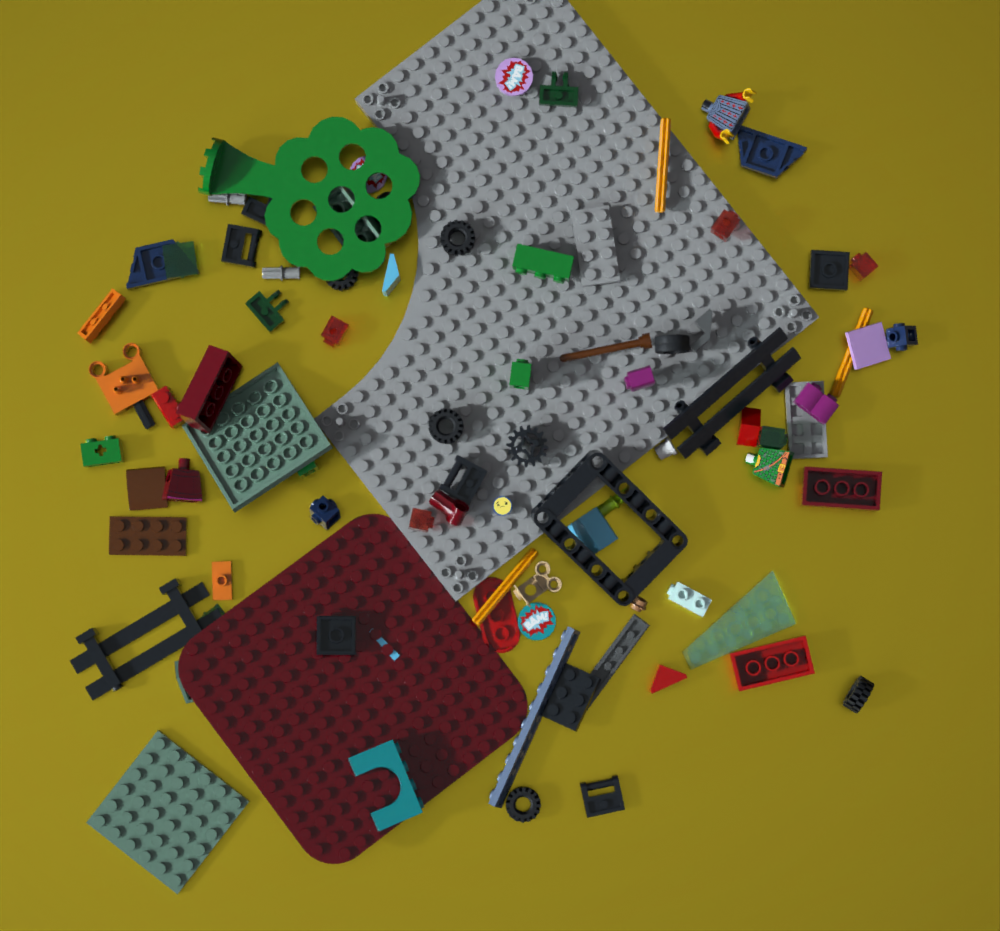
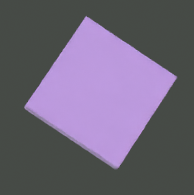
[845,322,891,369]

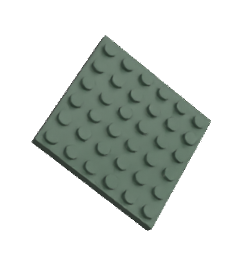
[181,362,333,512]
[86,730,250,894]

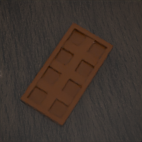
[109,516,187,556]

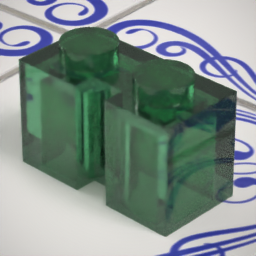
[756,426,788,450]

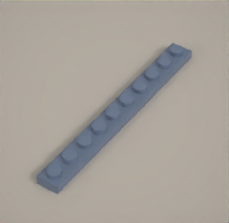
[488,627,580,808]

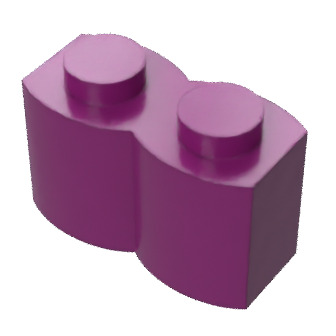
[624,365,655,392]
[793,382,839,425]

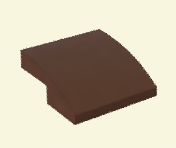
[126,466,169,511]

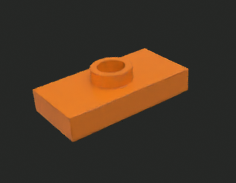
[212,561,233,600]

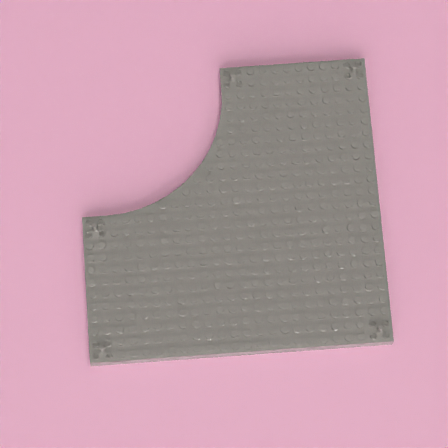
[314,0,819,601]

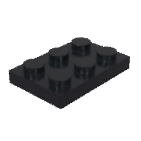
[541,663,601,732]

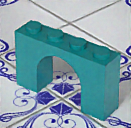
[348,739,424,831]

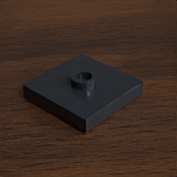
[809,250,850,291]
[316,616,356,655]

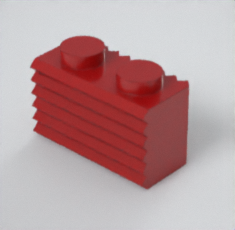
[151,386,185,429]

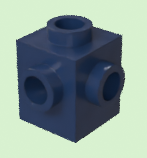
[886,323,918,351]
[309,496,341,530]

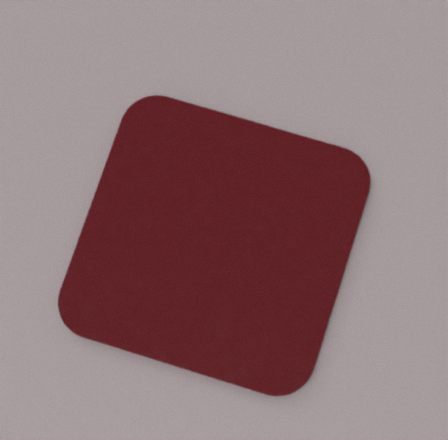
[178,514,528,864]

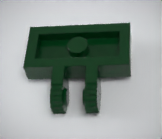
[539,71,579,108]
[245,290,289,333]

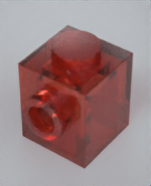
[710,209,740,242]
[849,252,878,282]
[321,316,350,347]
[408,508,435,533]

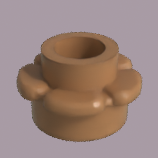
[631,596,648,612]

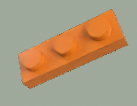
[78,288,126,344]

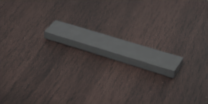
[587,614,650,710]

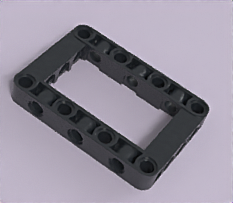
[531,450,688,606]

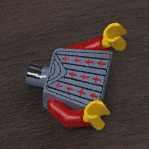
[701,88,756,144]

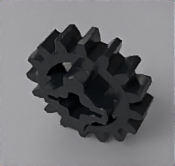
[506,425,549,467]

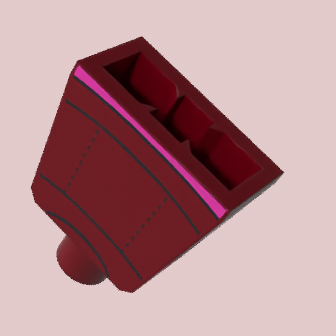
[162,458,202,503]

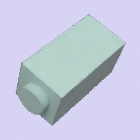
[667,582,712,617]

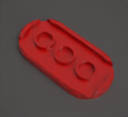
[473,577,521,653]

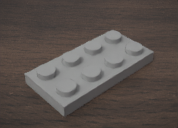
[571,205,620,287]
[785,381,828,459]

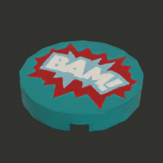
[518,602,556,640]

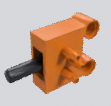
[89,343,159,429]

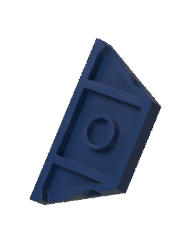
[738,125,807,179]
[126,239,199,290]

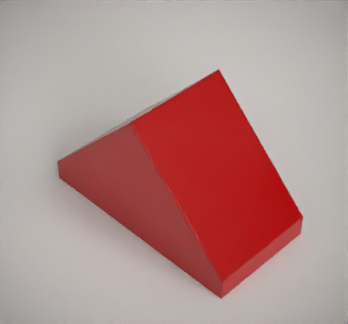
[736,407,761,447]
[649,664,687,694]

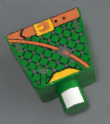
[745,448,794,487]

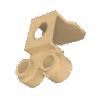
[513,561,562,608]

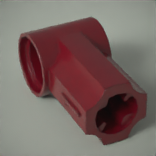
[429,489,469,526]

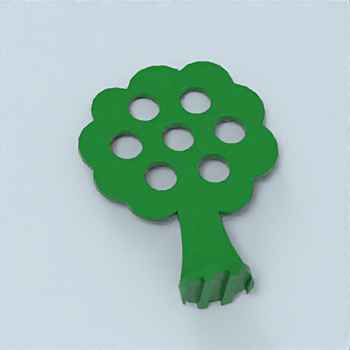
[198,117,420,281]

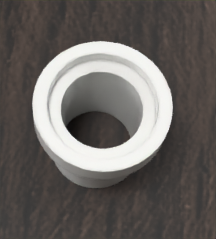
[654,437,678,460]

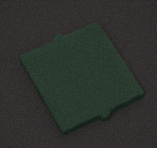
[162,241,198,279]

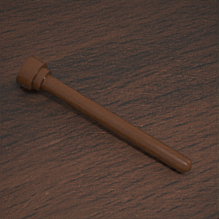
[560,333,652,362]

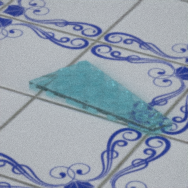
[682,571,796,670]

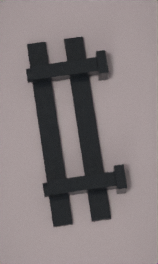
[663,327,801,459]
[70,578,222,700]

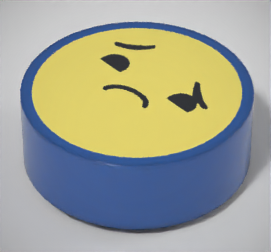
[493,496,512,516]

